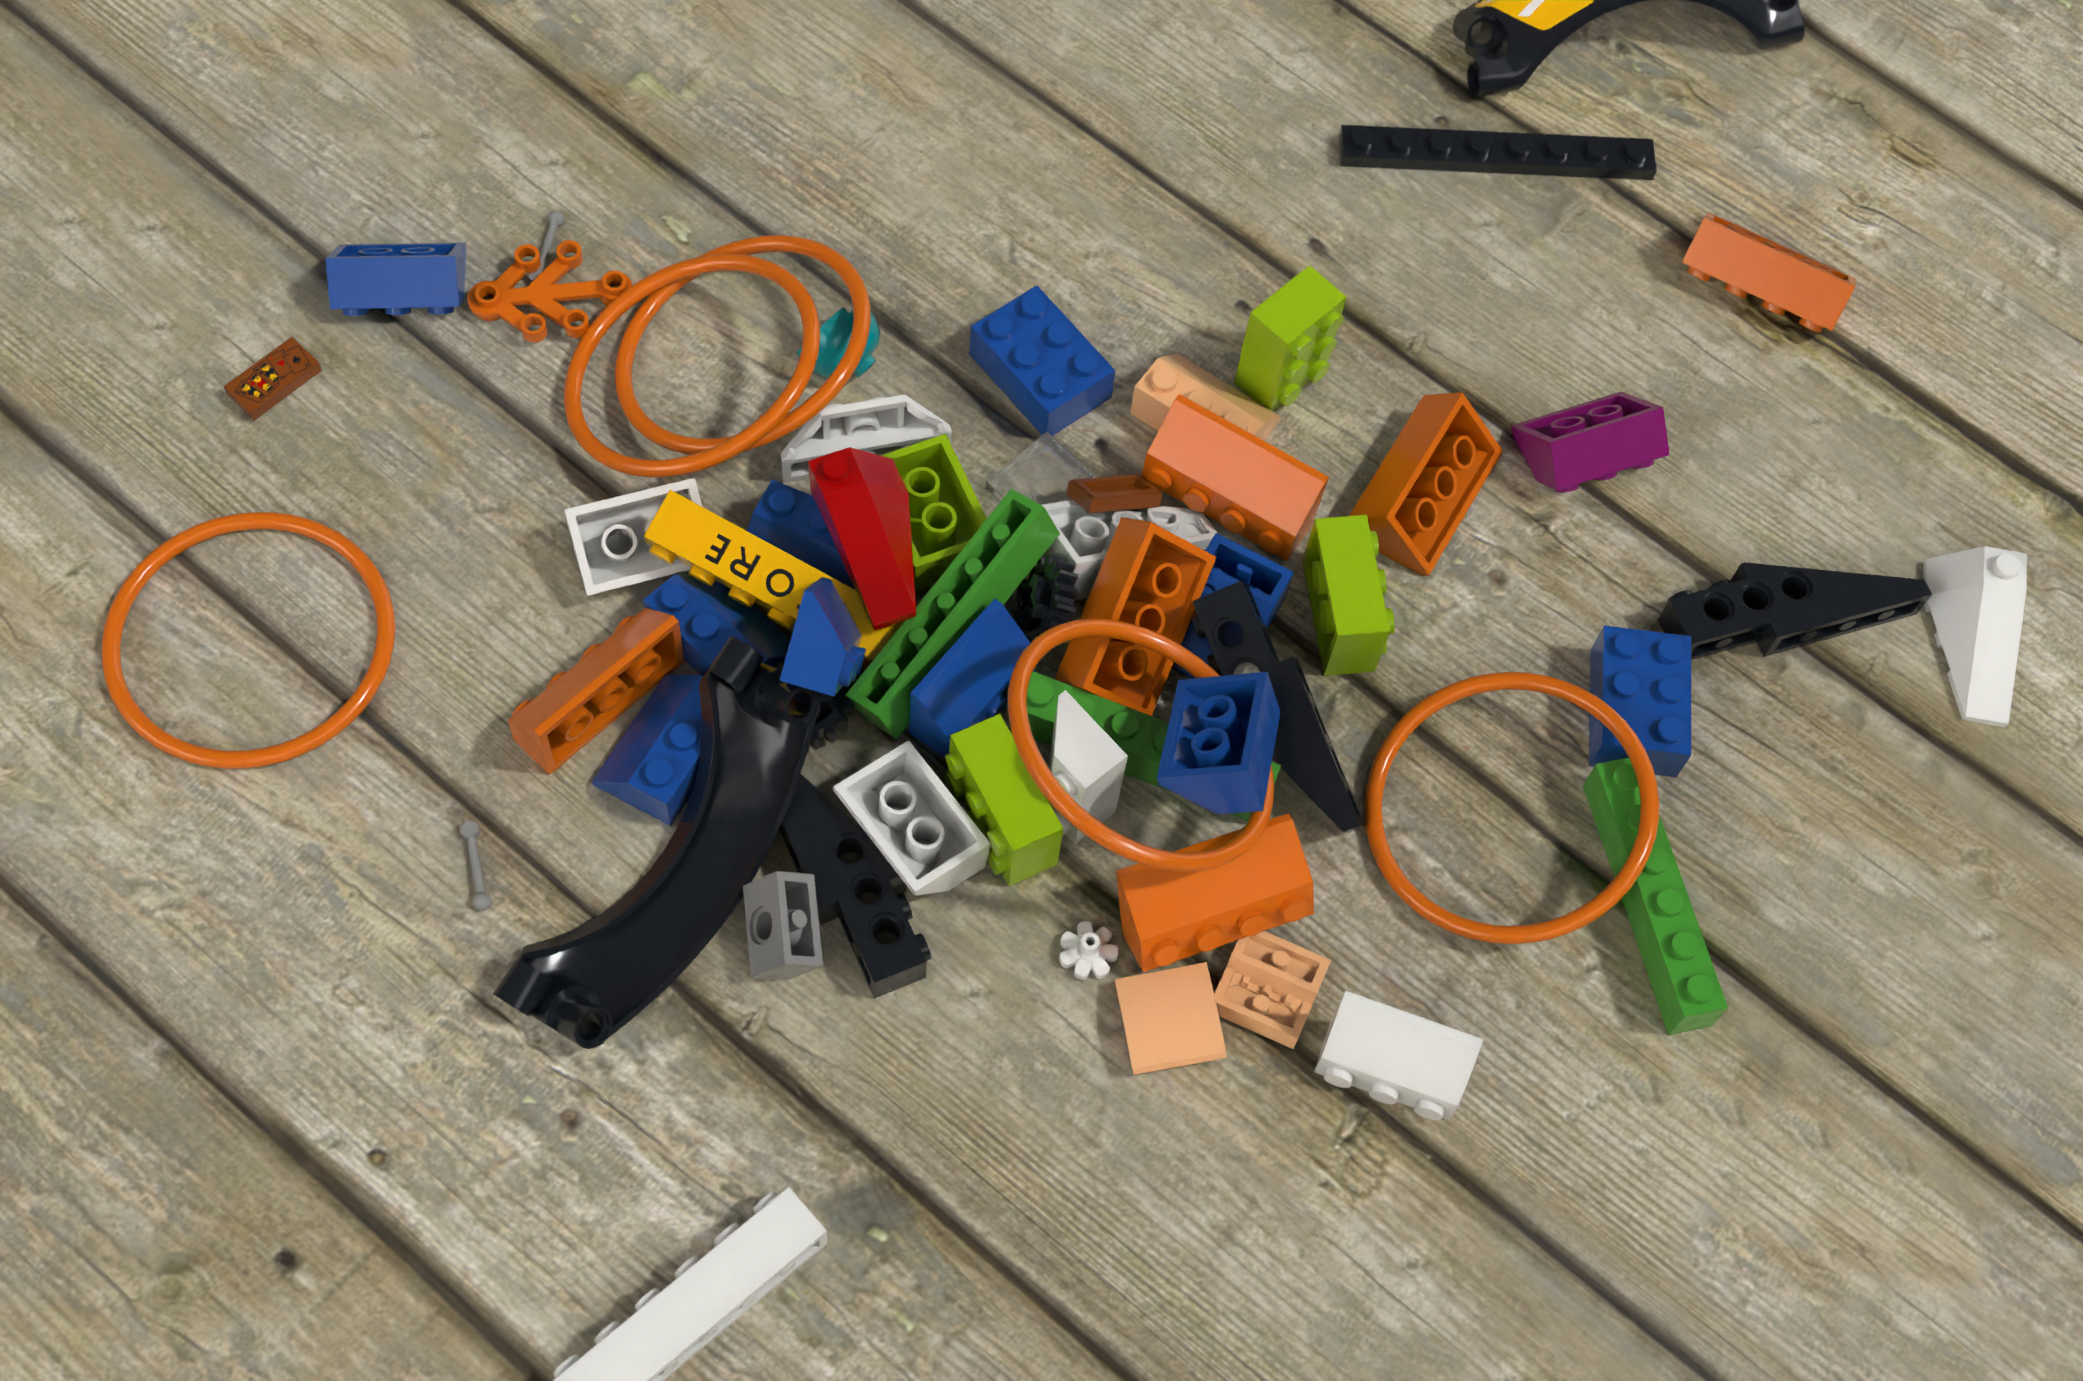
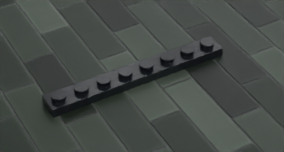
[1339,125,1657,180]

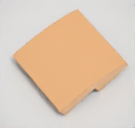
[1214,931,1331,1049]
[1115,962,1227,1075]

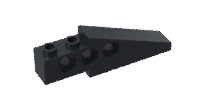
[1658,562,1932,660]
[1191,580,1365,833]
[779,774,931,999]

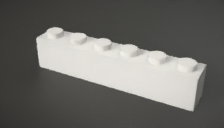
[553,1187,828,1381]

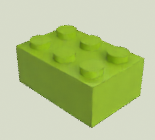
[1234,265,1347,412]
[881,433,987,592]
[1302,515,1395,676]
[944,714,1064,886]

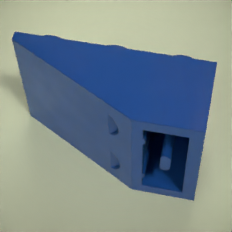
[1171,533,1294,679]

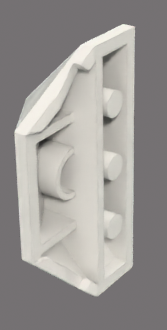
[780,394,952,483]

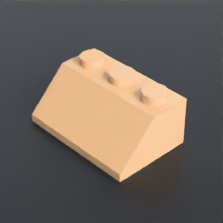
[1130,353,1281,441]

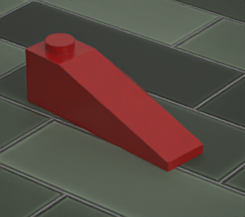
[808,447,916,631]

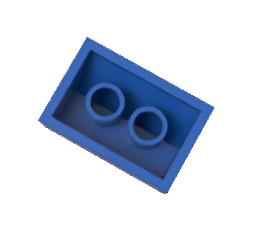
[325,243,466,316]
[747,479,855,590]
[643,571,791,676]
[779,577,866,697]
[909,599,1036,759]
[1157,672,1281,814]
[592,675,703,826]

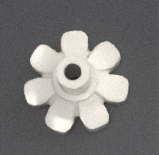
[1059,921,1118,980]

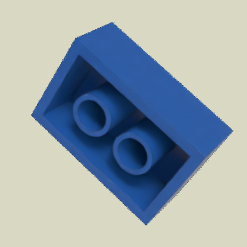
[969,285,1116,440]
[1589,625,1691,777]

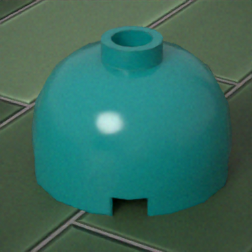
[796,300,880,379]

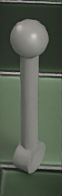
[528,211,564,283]
[460,821,491,911]

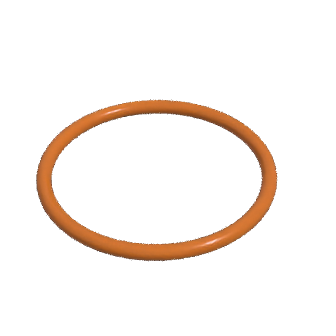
[615,235,871,455]
[564,254,820,477]
[101,512,395,769]
[1007,619,1274,872]
[1364,672,1659,944]

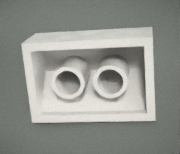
[564,478,702,596]
[1049,690,1128,844]
[833,740,991,896]
[1314,990,1484,1120]

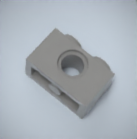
[743,871,823,980]

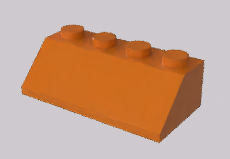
[1682,212,1856,333]
[1349,392,1503,576]
[1141,394,1329,561]
[1055,517,1217,716]
[508,608,685,775]
[1116,813,1314,973]

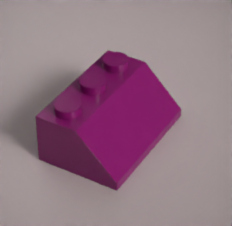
[1511,392,1670,492]

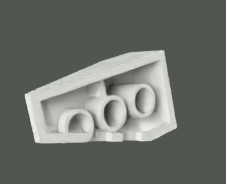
[1042,500,1218,600]
[1923,546,2027,728]

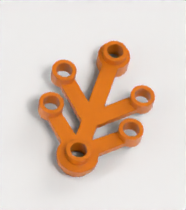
[467,240,632,343]

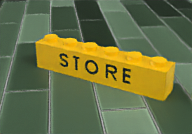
[644,490,905,670]

